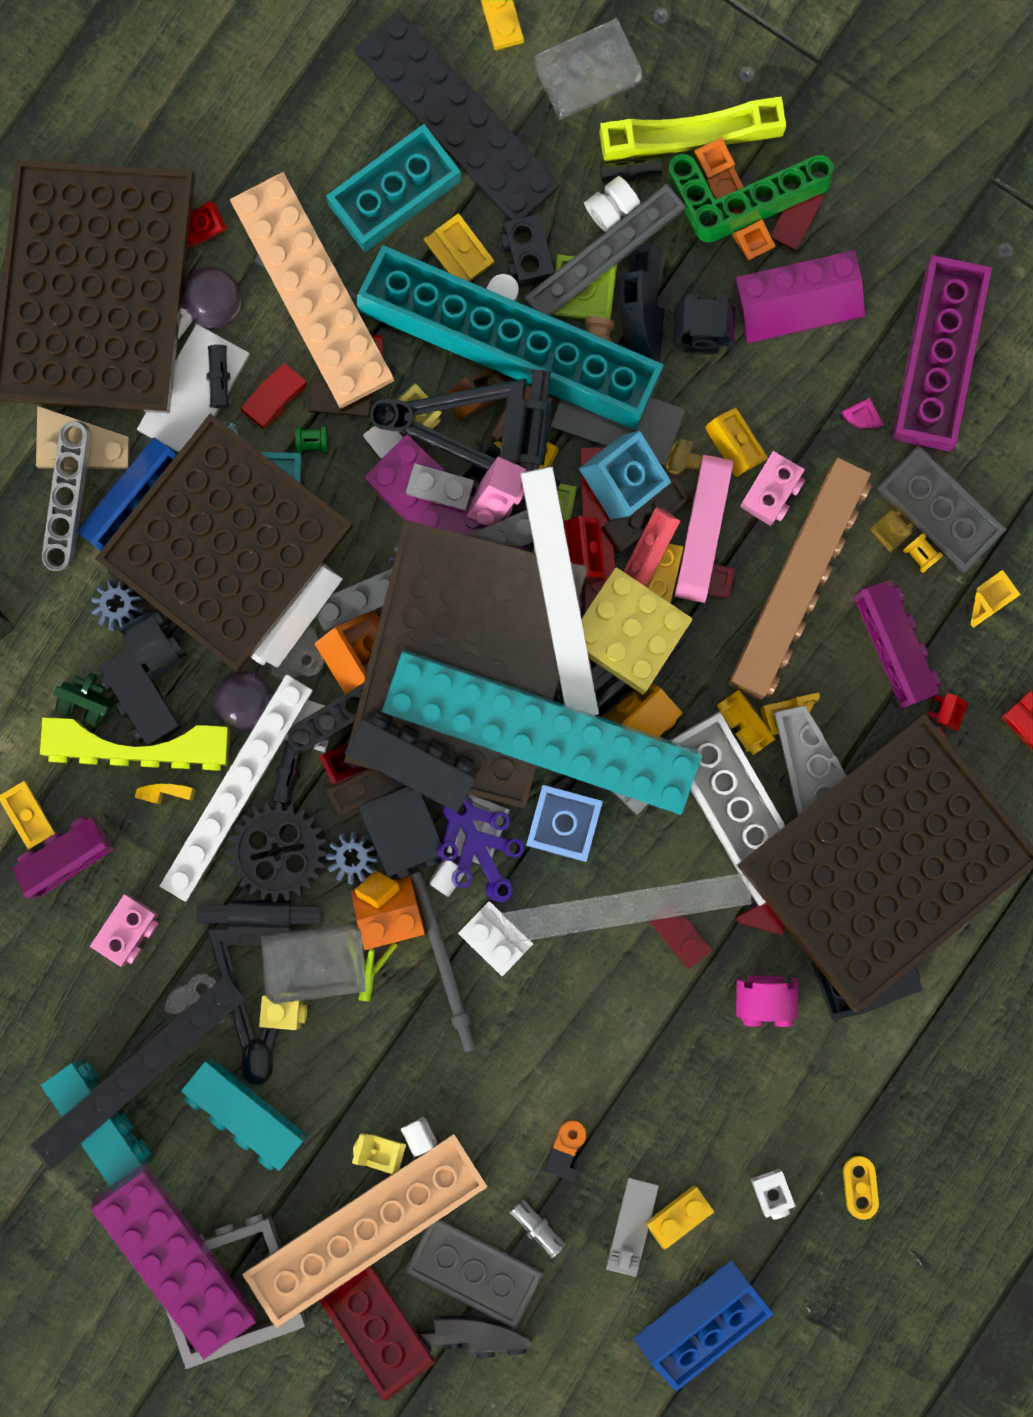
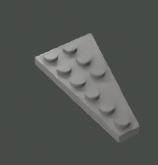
[774,706,847,816]

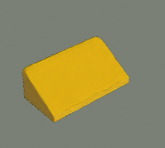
[705,407,768,477]

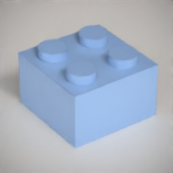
[526,785,603,862]

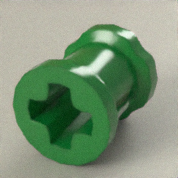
[295,426,328,454]

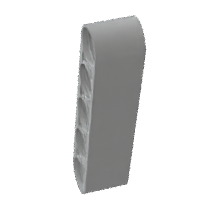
[42,421,92,571]

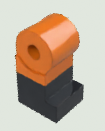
[544,1120,586,1182]

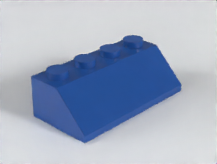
[76,437,177,551]
[633,1260,773,1392]

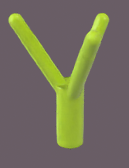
[349,931,397,1002]

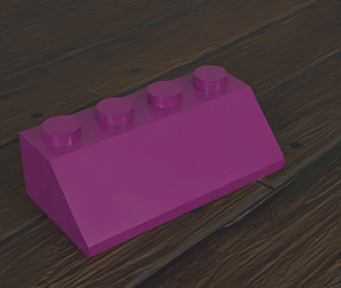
[733,250,865,344]
[854,580,941,709]

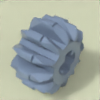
[91,579,144,631]
[326,832,379,884]

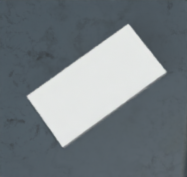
[137,324,250,453]

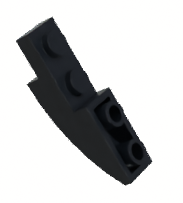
[619,244,665,363]
[416,1315,532,1359]

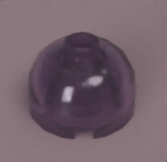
[182,266,242,330]
[213,670,274,732]

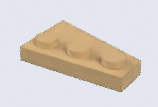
[36,406,130,469]

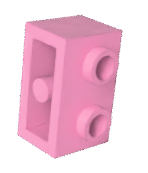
[739,451,805,526]
[467,457,526,526]
[90,894,159,967]

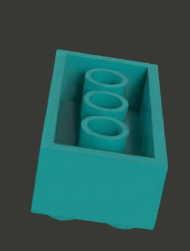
[326,124,461,253]
[181,1058,308,1171]
[40,1060,152,1187]

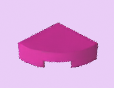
[842,398,884,429]

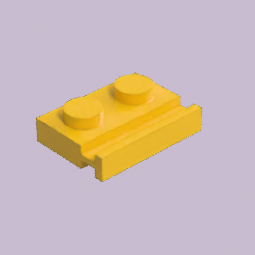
[423,213,495,282]

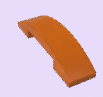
[694,137,776,261]

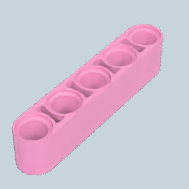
[675,454,733,603]

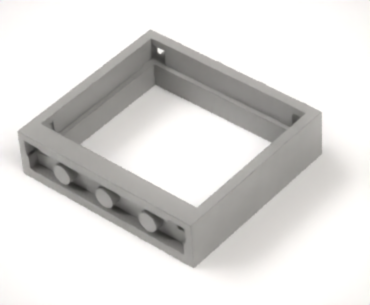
[166,1213,307,1369]

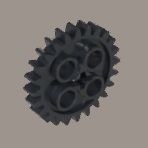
[227,802,328,902]

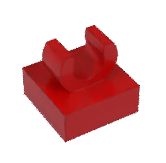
[928,693,968,732]

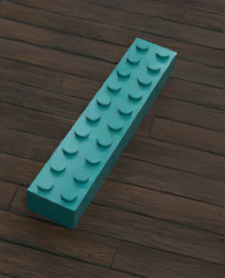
[357,245,664,430]
[382,649,702,815]

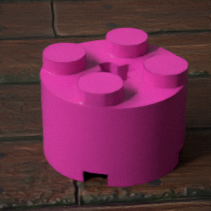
[736,975,799,1027]

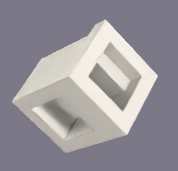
[750,1168,795,1220]

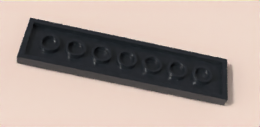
[354,9,560,221]

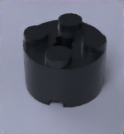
[674,295,735,355]
[118,609,186,681]

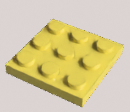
[581,567,693,694]

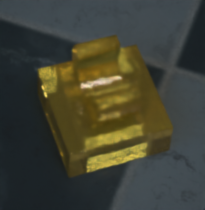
[665,439,703,474]
[870,510,913,552]

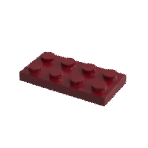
[319,1265,436,1401]

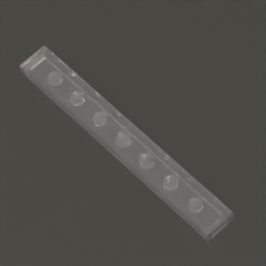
[501,873,752,944]

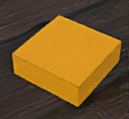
[355,871,400,909]

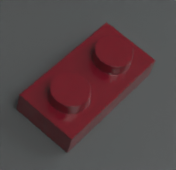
[649,902,712,969]

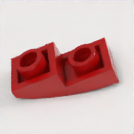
[187,201,227,250]
[241,363,307,430]

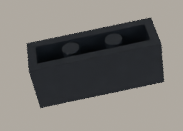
[99,649,182,746]

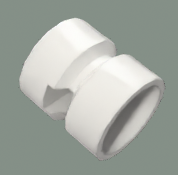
[584,176,641,232]

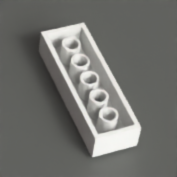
[670,712,785,906]

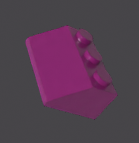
[12,816,115,899]

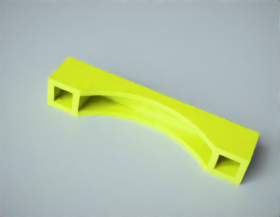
[600,96,786,163]
[40,717,231,771]

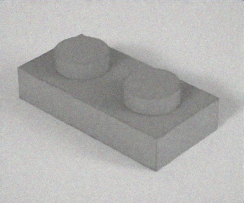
[406,463,474,512]

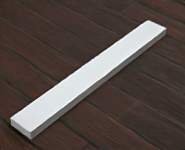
[521,467,599,715]

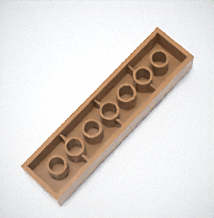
[726,457,872,701]

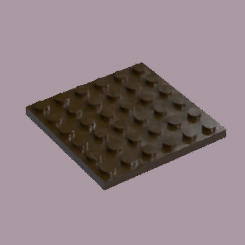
[95,413,354,673]

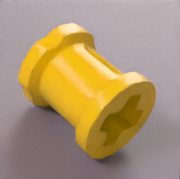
[902,532,944,573]

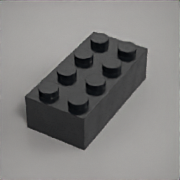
[345,712,478,813]

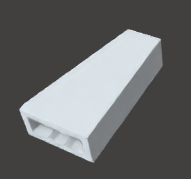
[251,564,343,668]

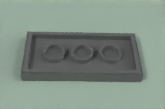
[550,397,685,467]
[875,445,1007,574]
[404,1219,544,1329]

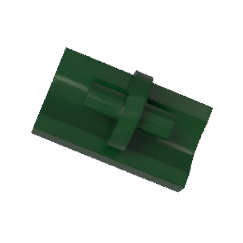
[53,672,115,728]

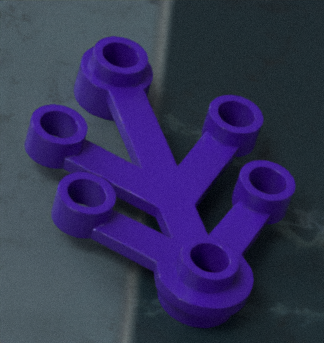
[437,796,524,902]

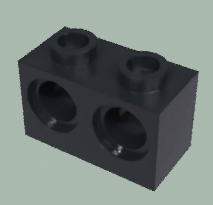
[500,214,555,288]

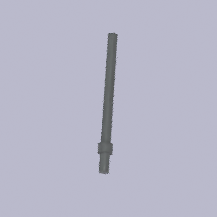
[410,872,476,1053]

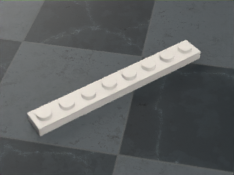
[160,675,314,902]

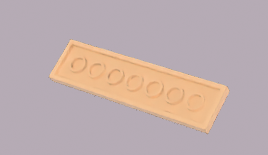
[230,172,394,409]
[242,1134,487,1328]

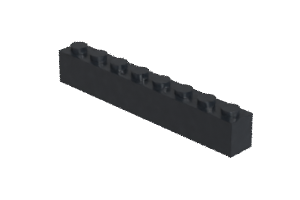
[29,976,245,1171]

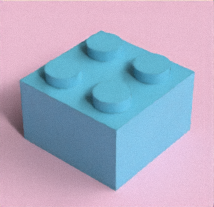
[579,431,671,520]

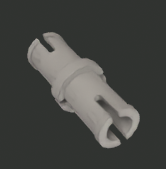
[509,1198,566,1258]

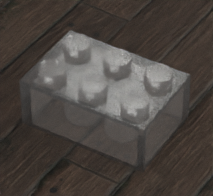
[534,18,643,120]
[261,925,366,1004]

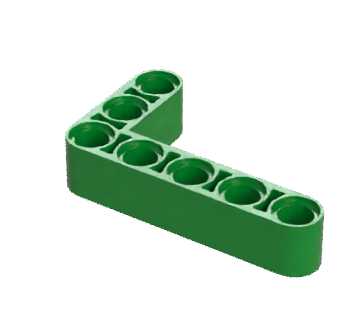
[669,154,834,242]

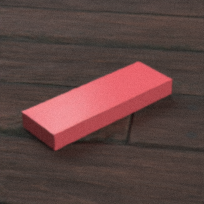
[623,506,680,587]

